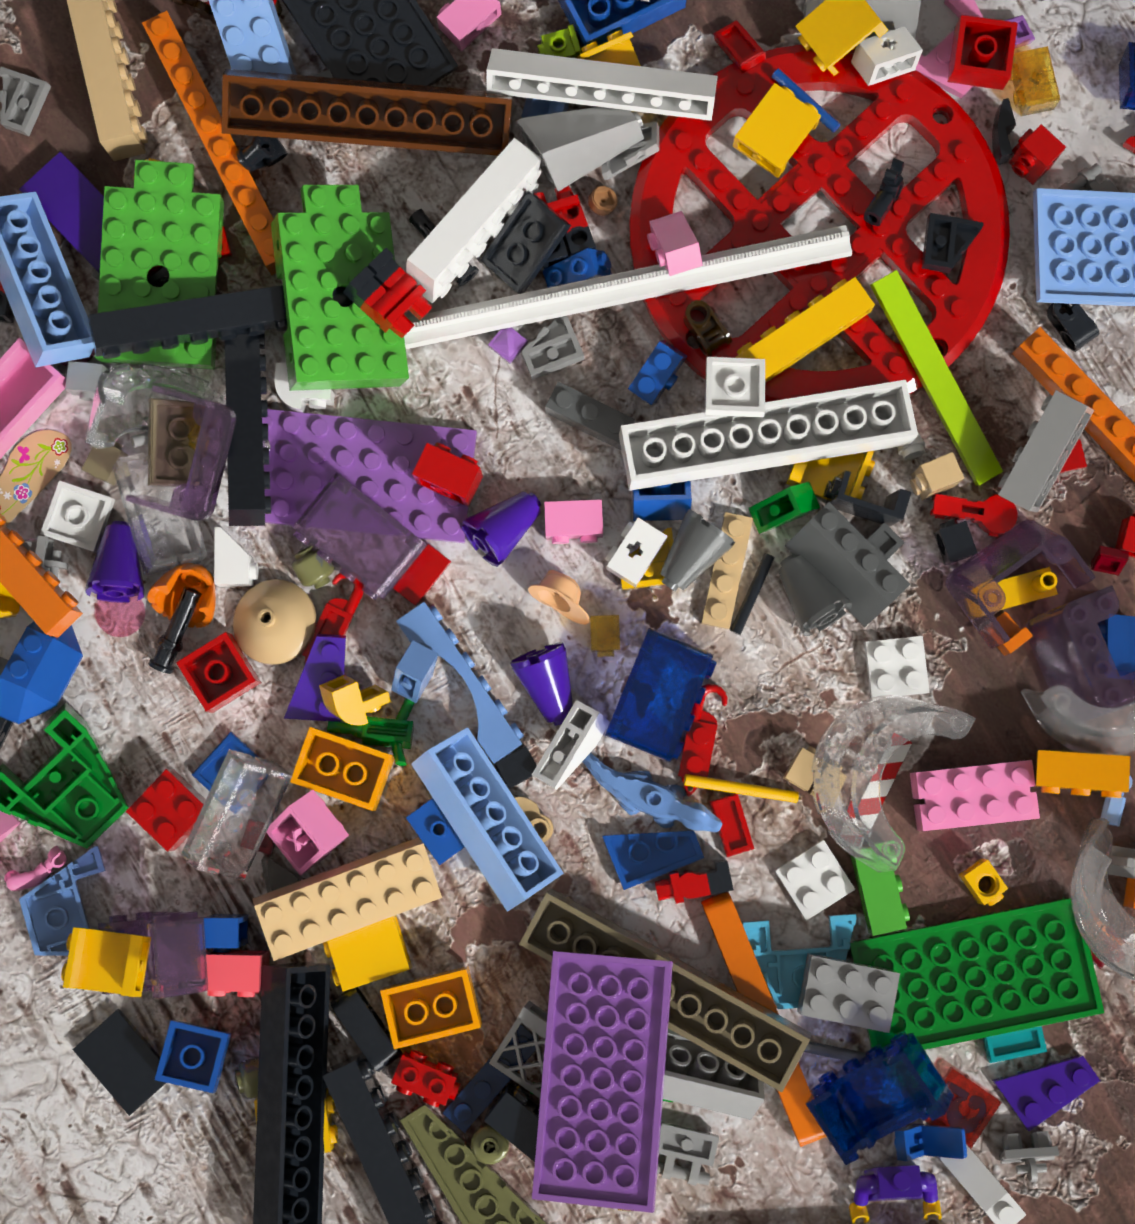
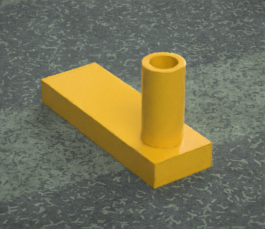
[965,567,1058,618]

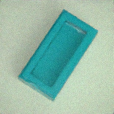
[983,1026,1047,1063]

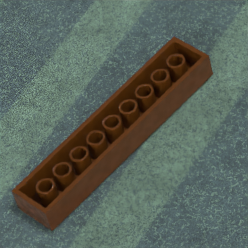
[222,69,512,156]

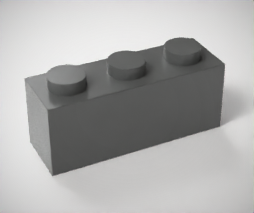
[545,382,635,451]

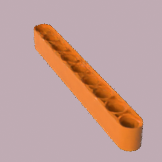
[701,892,828,1147]

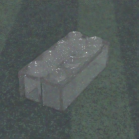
[112,452,208,576]
[181,749,292,880]

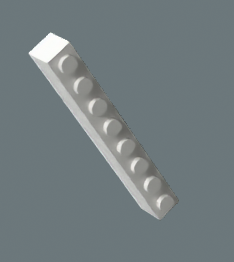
[486,48,718,121]

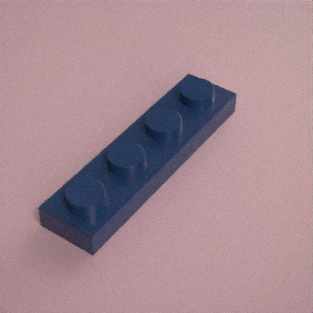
[443,1023,541,1133]

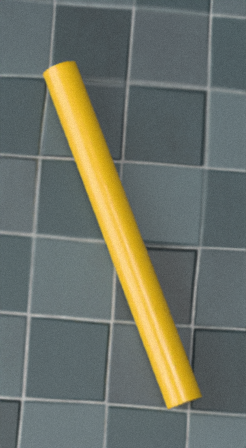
[684,774,799,803]

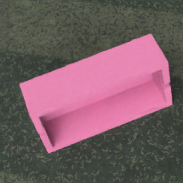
[0,338,66,459]
[910,760,1040,831]

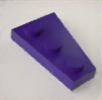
[284,634,346,722]
[992,1055,1100,1131]

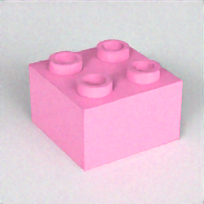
[265,790,349,876]

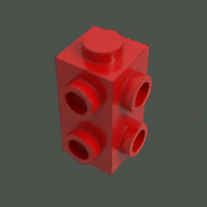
[391,1050,461,1107]

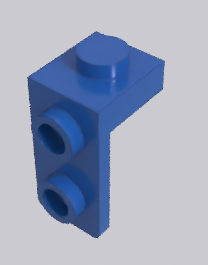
[543,248,612,288]
[894,1124,967,1161]

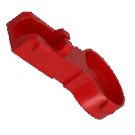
[930,494,1018,537]

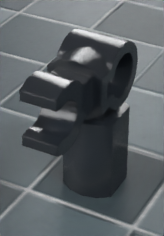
[864,158,905,226]

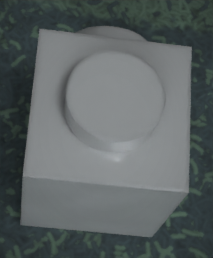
[65,361,112,401]

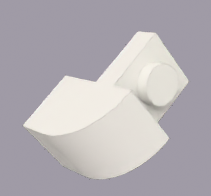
[275,362,335,413]

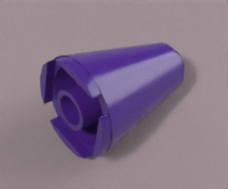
[462,491,541,567]
[85,521,145,603]
[510,642,573,726]

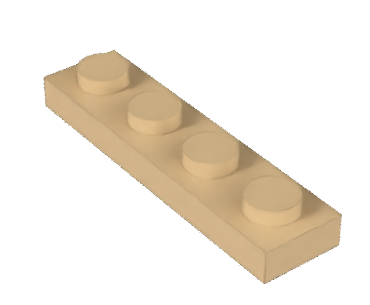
[701,512,753,630]

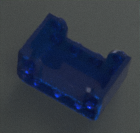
[604,628,717,763]
[806,1031,954,1165]

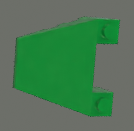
[0,702,129,849]

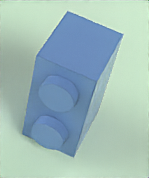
[391,640,438,703]

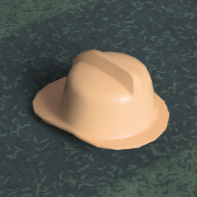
[528,570,589,625]

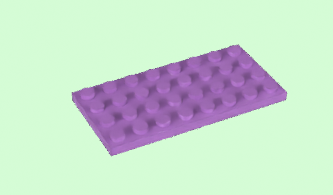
[262,409,477,544]
[532,951,673,1213]

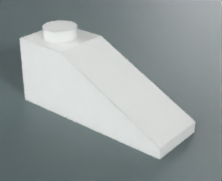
[532,700,610,790]
[938,1145,1026,1224]

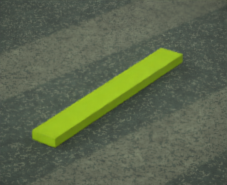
[870,270,1003,486]

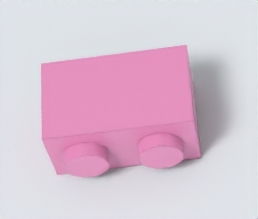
[437,0,501,51]
[647,211,703,276]
[544,500,603,544]

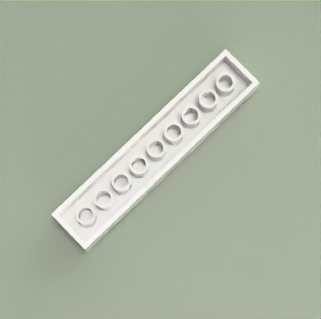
[619,380,918,491]

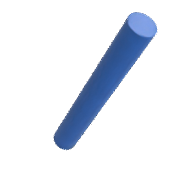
[771,68,841,133]

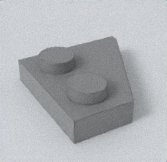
[0,67,51,136]
[602,121,659,180]
[521,316,585,380]

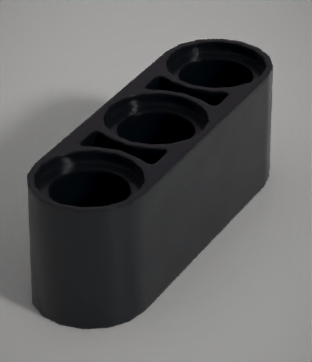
[330,987,403,1072]

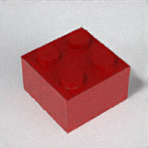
[947,15,1018,90]
[412,442,483,507]
[176,632,262,713]
[126,769,215,852]

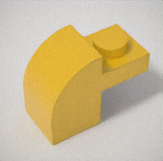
[319,675,391,725]

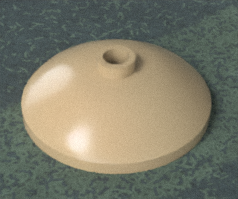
[233,579,316,665]

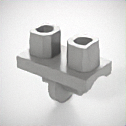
[22,536,68,578]
[999,1131,1059,1182]

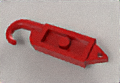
[302,571,364,663]
[678,684,728,797]

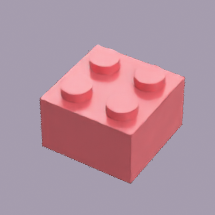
[199,949,270,997]

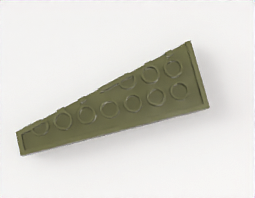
[400,1103,547,1224]

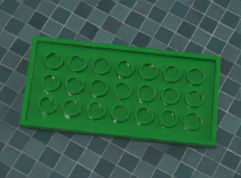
[850,896,1104,1060]

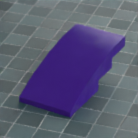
[19,152,104,273]

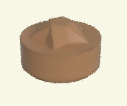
[588,186,618,216]

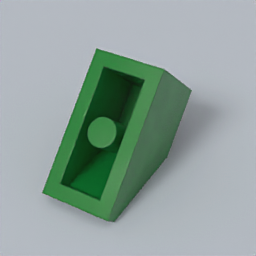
[748,482,820,534]

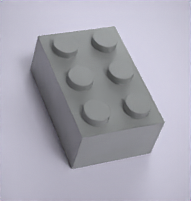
[797,953,900,1033]

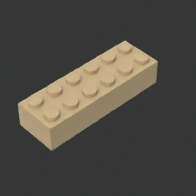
[67,0,148,161]
[252,837,442,961]

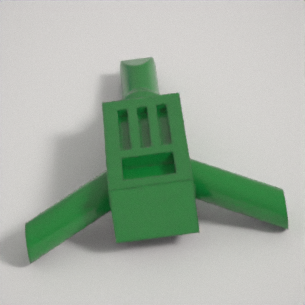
[327,698,415,766]

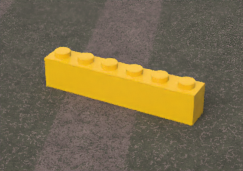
[735,277,875,383]

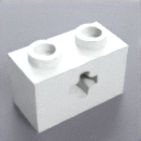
[851,26,923,86]
[605,518,667,588]

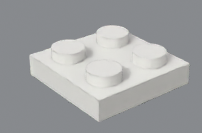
[705,357,765,417]
[40,481,115,553]
[864,636,930,699]
[774,840,855,921]

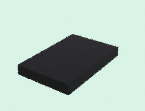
[481,191,571,294]
[72,1009,166,1116]

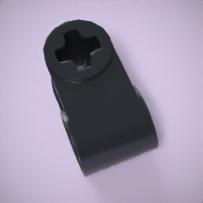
[236,136,288,171]
[1047,303,1100,352]

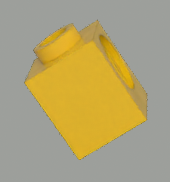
[958,858,1008,906]

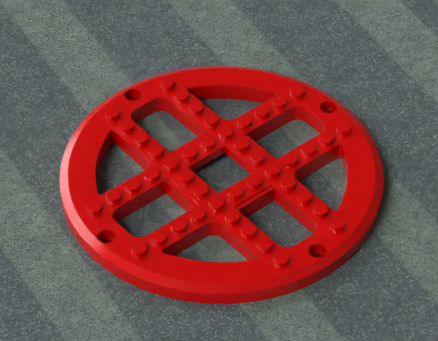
[629,44,1010,402]

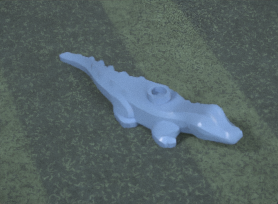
[582,752,723,832]

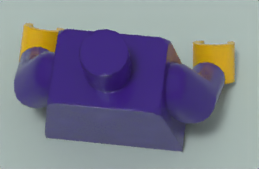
[849,1165,942,1224]

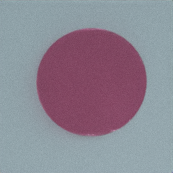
[96,596,145,637]

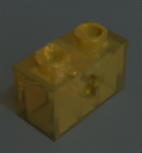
[1009,46,1061,116]

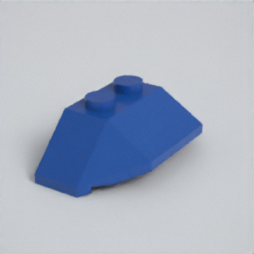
[0,621,83,725]

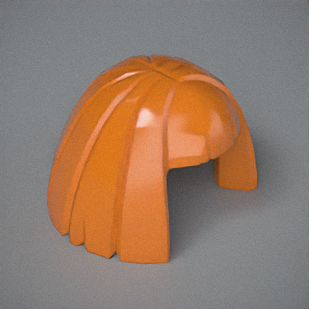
[147,563,216,628]

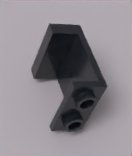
[823,470,912,527]

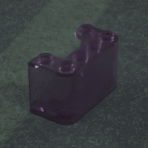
[292,472,427,600]
[98,911,209,999]

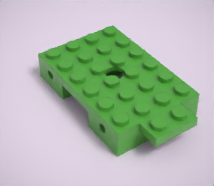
[95,160,224,370]
[271,185,409,391]

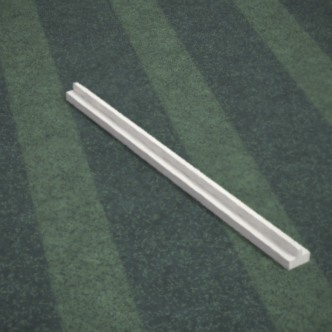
[404,225,852,349]

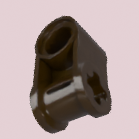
[684,300,732,357]

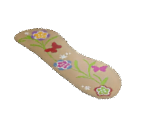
[0,430,72,526]

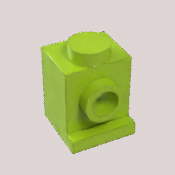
[537,25,581,58]

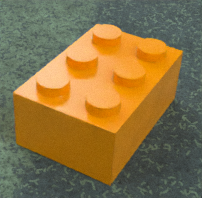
[290,727,394,811]
[1035,750,1130,798]
[380,966,482,1049]

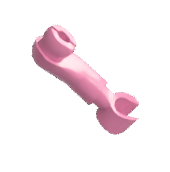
[4,846,67,891]

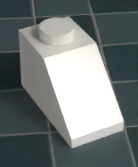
[214,527,259,587]

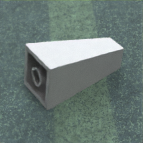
[517,107,644,192]

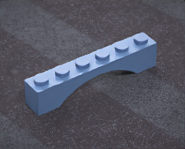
[396,602,524,764]

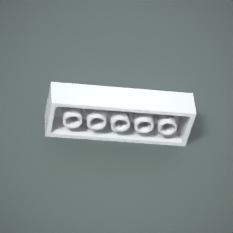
[406,138,541,304]

